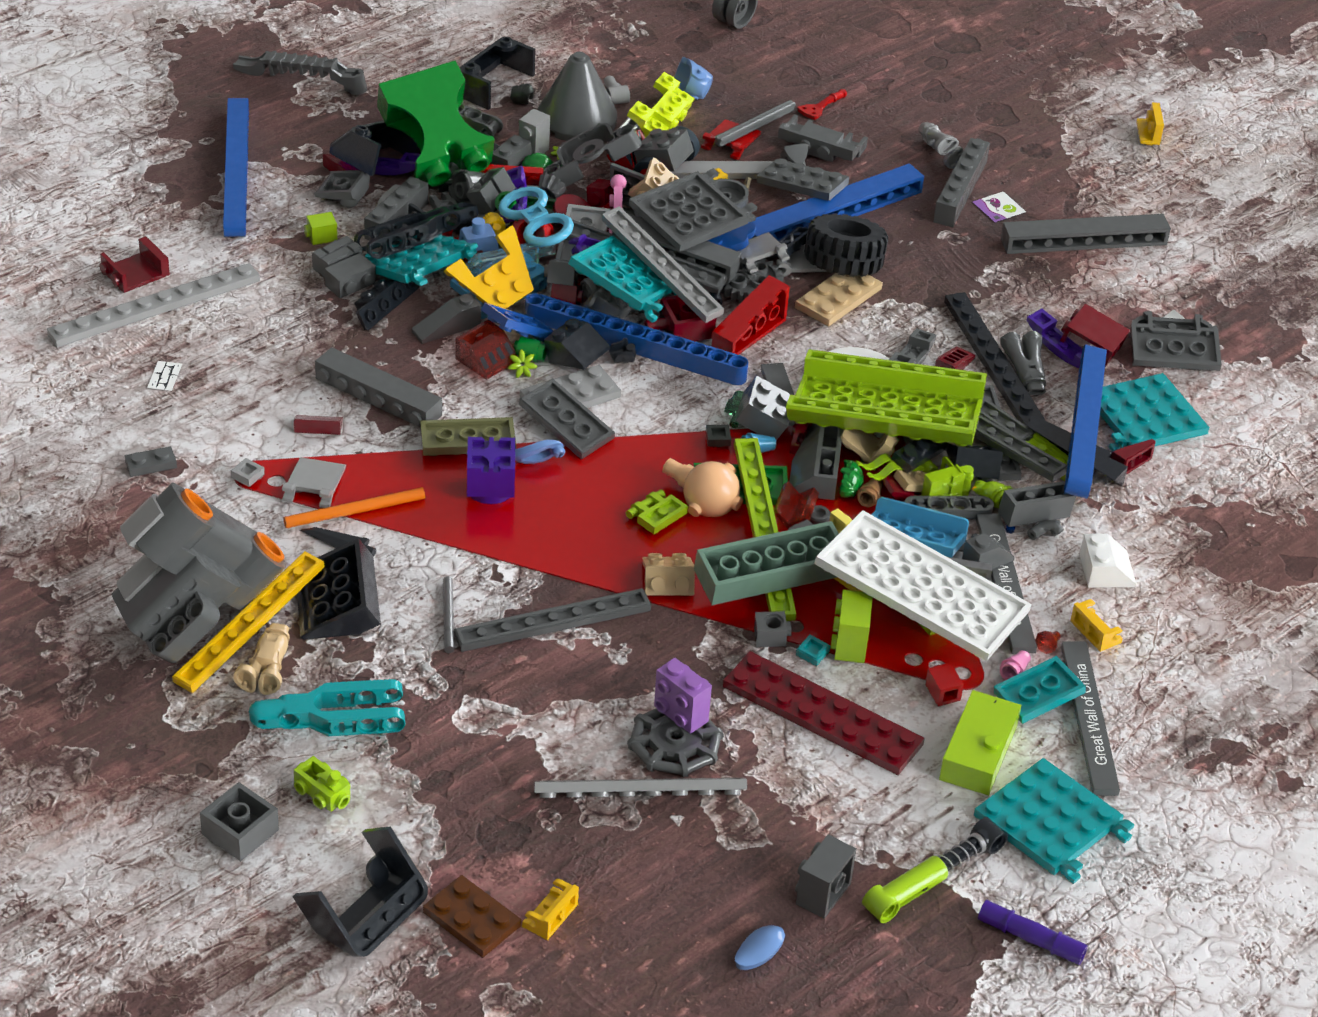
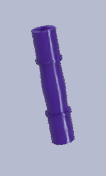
[978,899,1088,965]

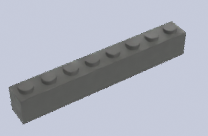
[1001,214,1171,254]

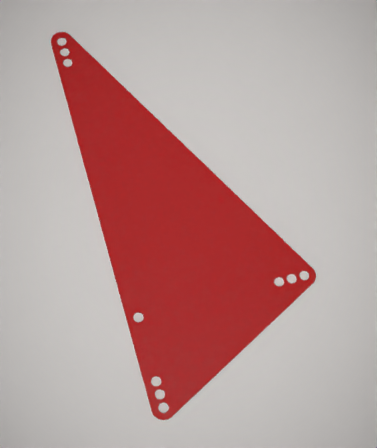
[234,425,984,690]

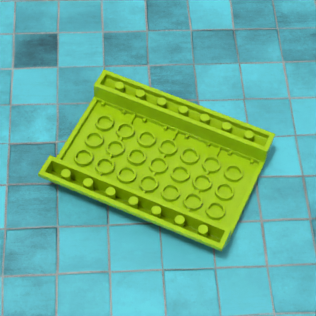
[786,349,987,446]

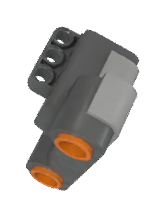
[111,482,286,663]

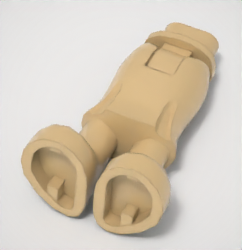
[233,623,290,695]

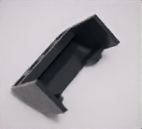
[460,36,536,110]
[329,120,421,176]
[292,826,428,957]

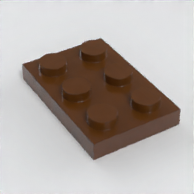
[423,875,522,958]

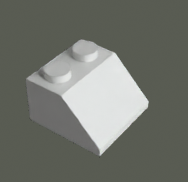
[1079,533,1136,588]

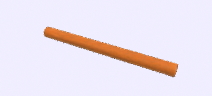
[283,487,425,528]

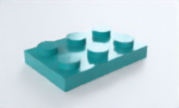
[994,656,1086,724]

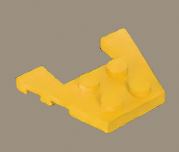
[444,225,534,309]

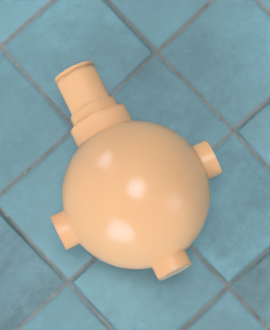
[662,458,743,517]

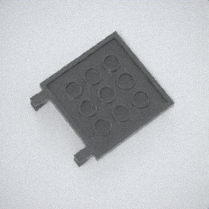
[629,168,757,252]

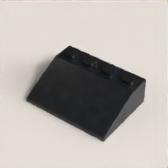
[297,538,381,640]

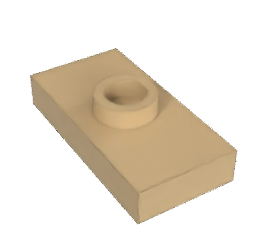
[894,470,926,492]

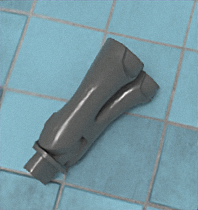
[1000,331,1046,395]

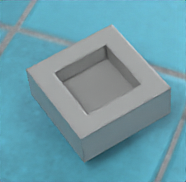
[230,458,265,487]

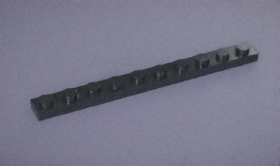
[944,292,1046,433]

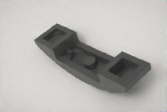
[889,328,937,364]

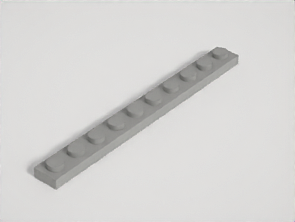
[47,263,260,348]

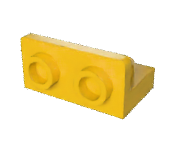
[1136,102,1164,145]

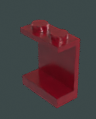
[99,236,170,293]
[1060,304,1130,367]

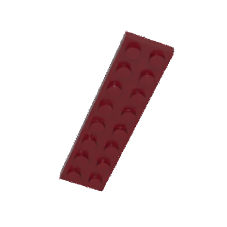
[723,651,925,776]

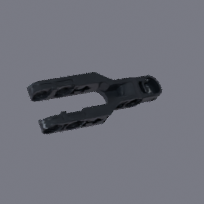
[354,202,479,259]

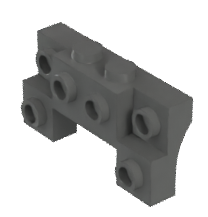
[778,114,868,162]

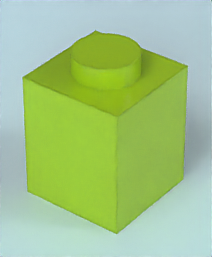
[304,212,338,245]

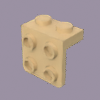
[628,158,679,197]
[840,429,899,464]
[642,553,695,595]

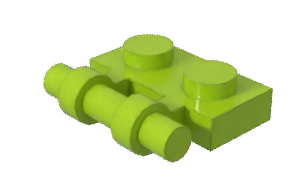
[626,489,688,534]

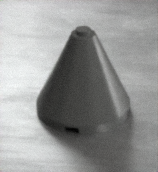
[538,51,617,141]

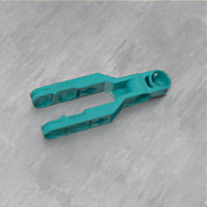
[248,679,406,736]

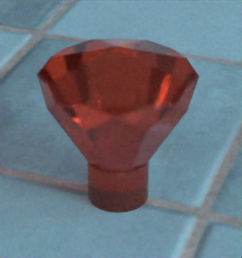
[1035,631,1061,654]

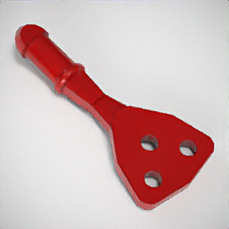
[797,89,847,120]

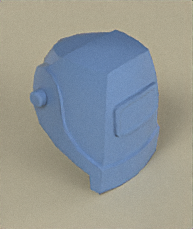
[674,57,713,100]

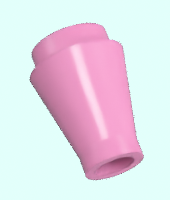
[1000,650,1031,680]

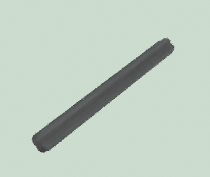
[714,100,796,147]

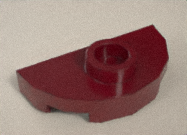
[789,423,812,454]

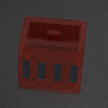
[455,319,519,380]

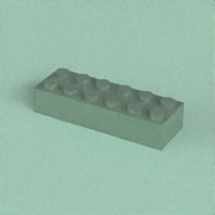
[694,521,839,605]

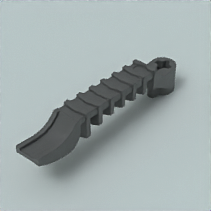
[233,51,367,95]

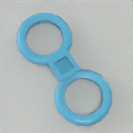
[498,187,574,247]

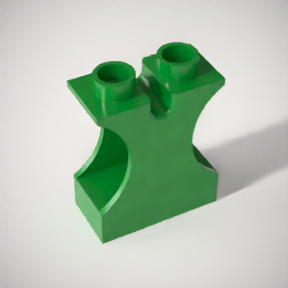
[377,60,495,186]

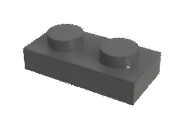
[124,446,177,477]

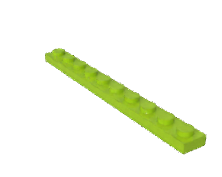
[734,438,796,621]

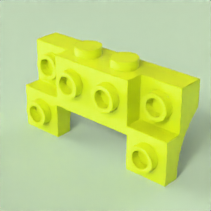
[627,72,695,138]

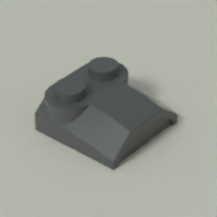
[314,170,370,208]

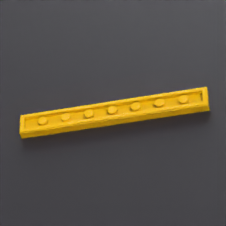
[172,551,324,693]

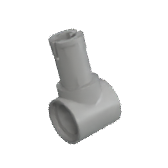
[604,76,630,105]

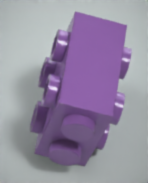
[654,658,712,734]

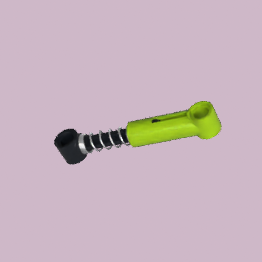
[862,817,1008,923]

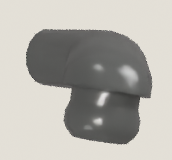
[1027,519,1064,540]

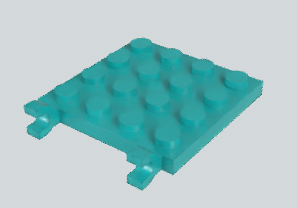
[365,234,481,286]
[568,236,677,323]
[1100,373,1210,452]
[973,758,1134,884]

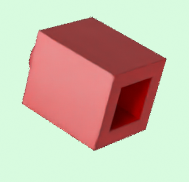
[925,662,964,707]

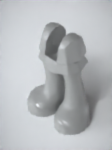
[919,122,964,169]

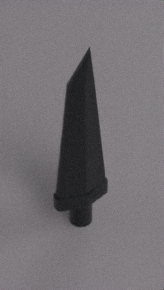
[300,527,376,557]

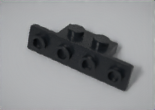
[354,279,420,330]

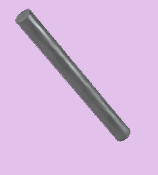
[443,576,455,653]

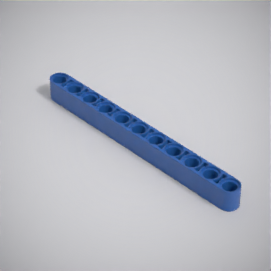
[223,98,249,237]
[525,293,749,385]
[1064,344,1107,499]

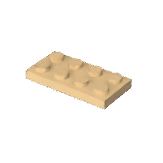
[795,273,883,327]

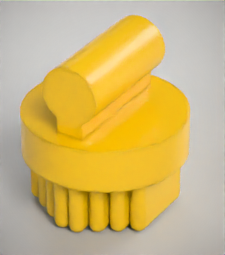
[483,212,506,242]

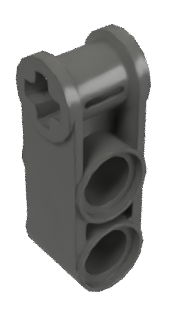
[458,104,503,137]

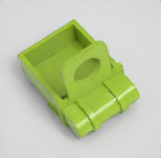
[921,456,974,496]

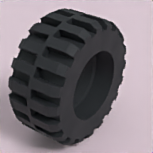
[804,214,888,277]

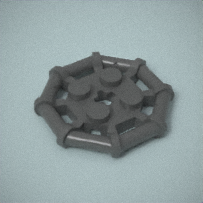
[627,708,724,777]

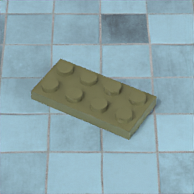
[420,417,516,456]

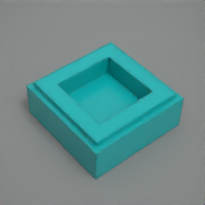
[796,634,831,667]

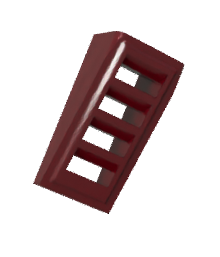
[935,346,975,370]
[1111,439,1155,475]

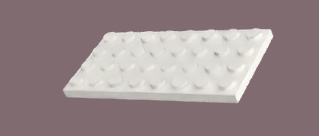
[814,510,1032,661]

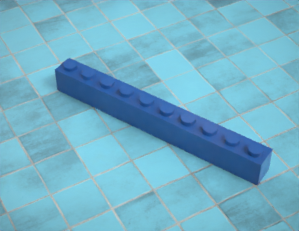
[752,164,924,241]

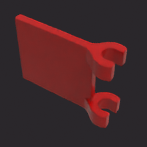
[701,119,761,160]

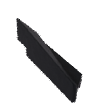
[1026,416,1128,486]

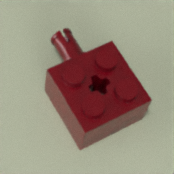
[644,295,717,341]

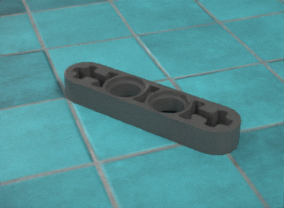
[905,496,994,519]

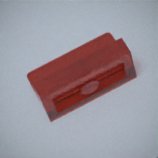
[774,482,820,529]

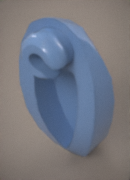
[515,440,565,464]
[735,925,785,970]

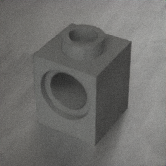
[754,611,791,647]

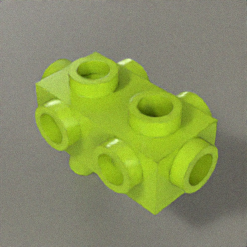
[294,756,351,812]

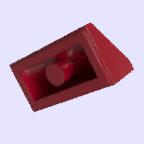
[323,154,358,171]
[294,415,343,435]
[875,463,914,502]

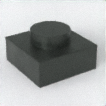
[706,424,731,447]

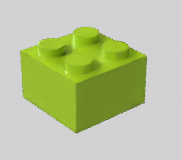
[831,590,873,663]

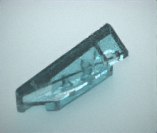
[465,234,556,277]

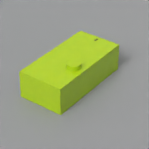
[939,690,1022,796]

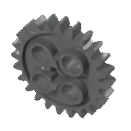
[720,258,784,303]

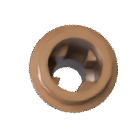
[857,478,883,507]

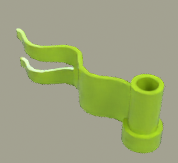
[856,453,938,480]

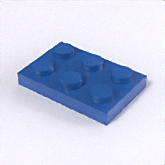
[481,302,553,342]

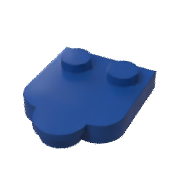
[707,222,756,251]

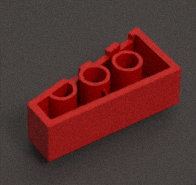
[711,275,790,355]

